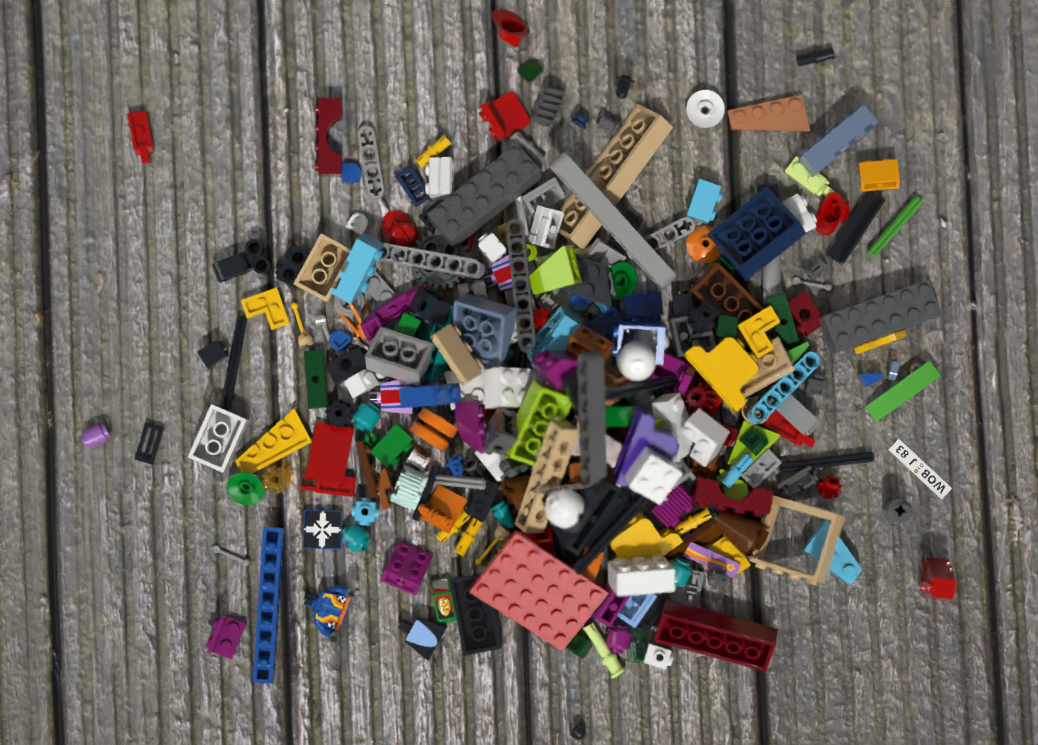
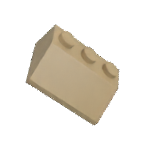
[294,234,351,304]
[430,324,483,386]

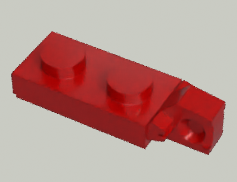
[127,110,154,165]
[763,410,816,448]

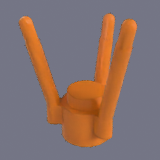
[337,301,370,340]

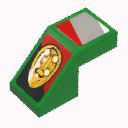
[430,577,457,624]

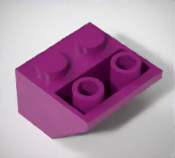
[455,400,487,454]

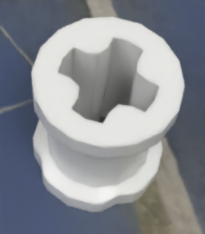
[406,448,431,473]

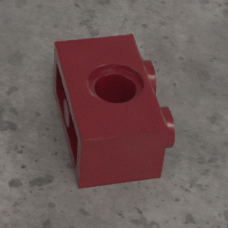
[789,291,823,336]

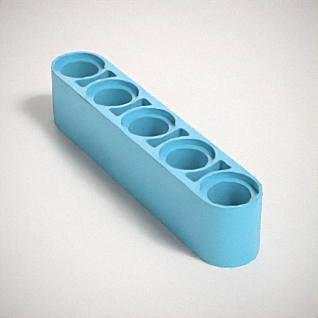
[747,352,820,424]

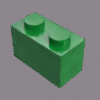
[370,424,414,468]

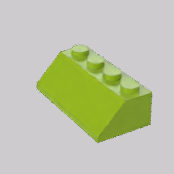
[505,380,572,466]

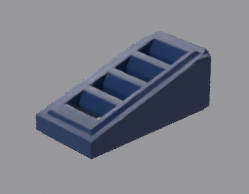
[394,165,430,208]

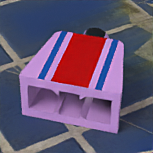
[483,250,530,292]
[369,380,413,415]

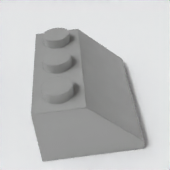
[365,327,434,387]

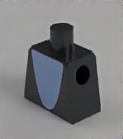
[398,617,447,661]

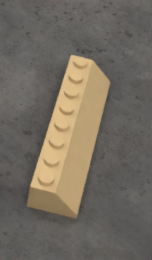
[559,104,673,250]

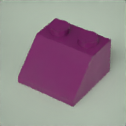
[531,350,578,389]

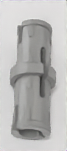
[509,131,545,165]

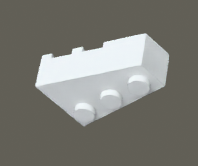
[651,393,695,462]

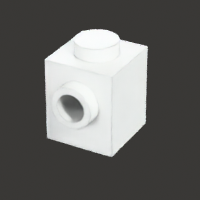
[643,643,674,670]

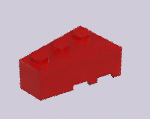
[919,557,957,600]

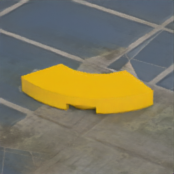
[854,330,907,354]

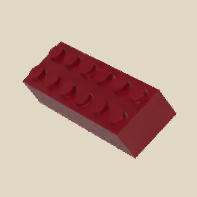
[654,599,778,672]

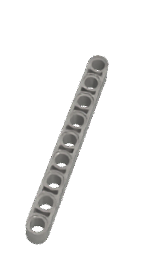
[549,152,676,290]

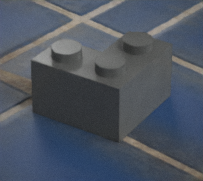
[668,316,716,359]

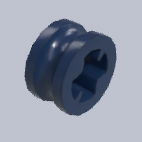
[571,112,590,129]

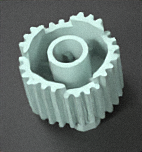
[390,465,429,510]

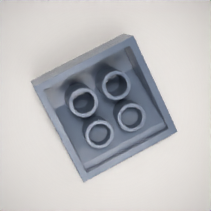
[453,293,516,367]

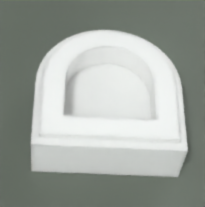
[346,213,368,235]

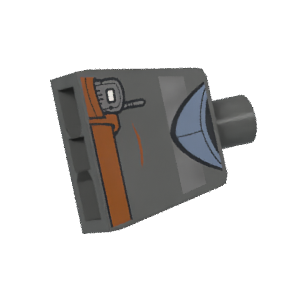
[482,407,518,455]

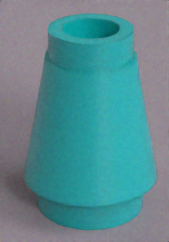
[491,499,515,529]

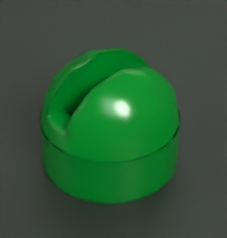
[364,431,379,446]

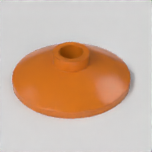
[686,225,722,263]

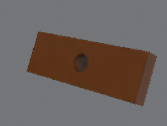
[355,441,379,499]
[667,519,722,560]

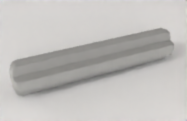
[435,474,486,489]

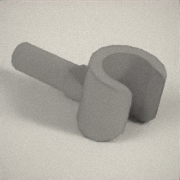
[315,314,330,340]

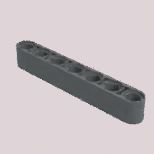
[506,219,536,353]
[578,351,607,486]

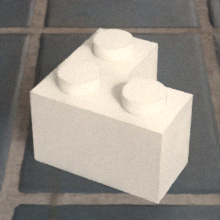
[681,409,729,467]

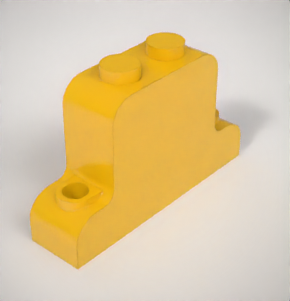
[683,338,758,413]
[609,513,683,560]

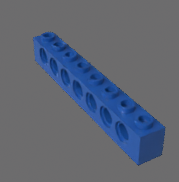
[253,527,285,684]

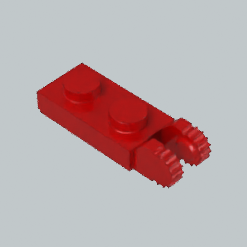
[301,474,356,497]

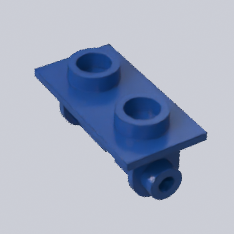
[444,455,463,476]

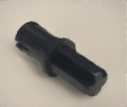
[796,47,835,67]

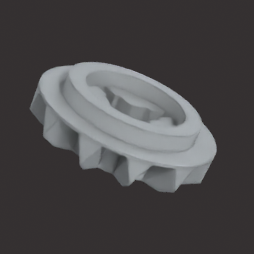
[334,294,365,317]

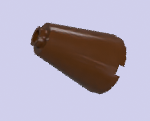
[500,474,532,515]
[714,511,770,559]

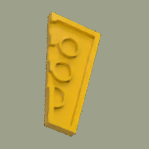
[235,408,312,473]

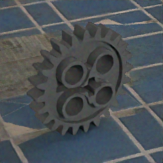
[412,229,472,291]

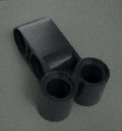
[212,239,272,283]

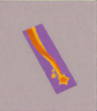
[683,542,741,579]

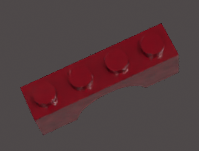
[315,98,343,177]
[691,478,774,518]

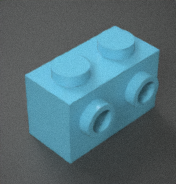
[686,179,723,224]

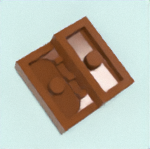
[379,468,393,510]

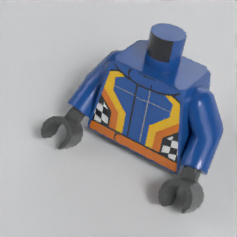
[304,585,360,645]

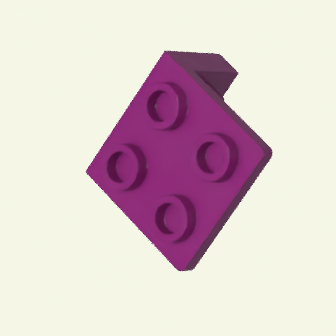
[649,351,696,398]
[381,540,433,596]
[205,615,247,660]

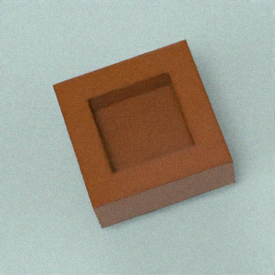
[568,461,582,483]

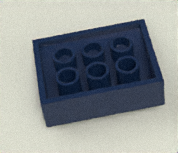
[707,187,806,281]

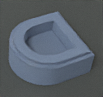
[887,361,900,381]

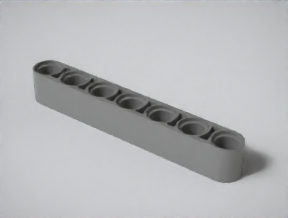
[379,243,485,279]

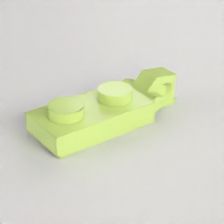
[785,156,835,197]

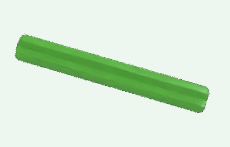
[867,196,923,257]

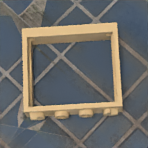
[749,496,845,586]

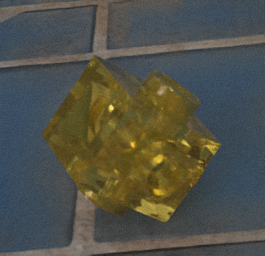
[262,465,293,495]

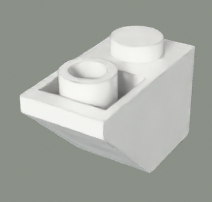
[344,369,392,398]

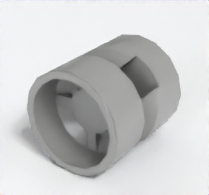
[457,279,488,300]

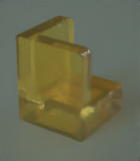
[494,220,517,250]

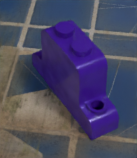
[612,407,679,486]

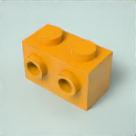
[859,158,900,192]

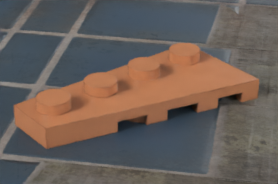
[727,95,810,133]

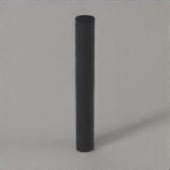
[412,466,441,522]

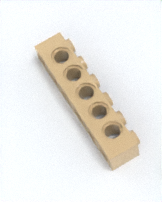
[515,421,579,533]

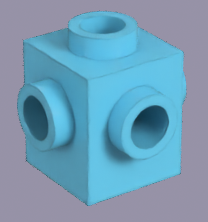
[352,498,380,526]

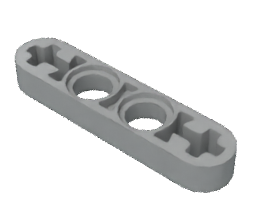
[358,126,385,200]
[627,217,695,261]

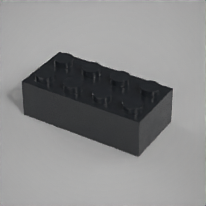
[449,573,502,656]

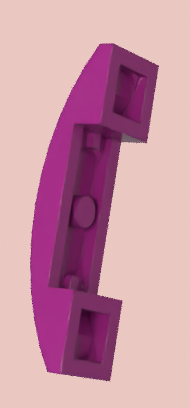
[360,284,426,341]

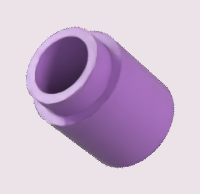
[81,423,111,448]

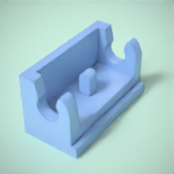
[618,593,657,628]

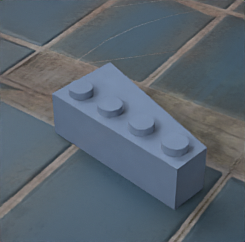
[798,105,878,177]

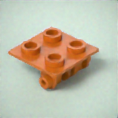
[418,484,468,534]

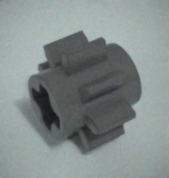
[462,458,486,478]

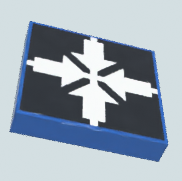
[303,510,343,549]

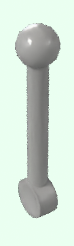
[793,277,832,291]
[213,545,250,566]

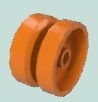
[409,407,458,452]

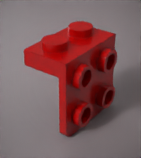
[479,91,531,142]

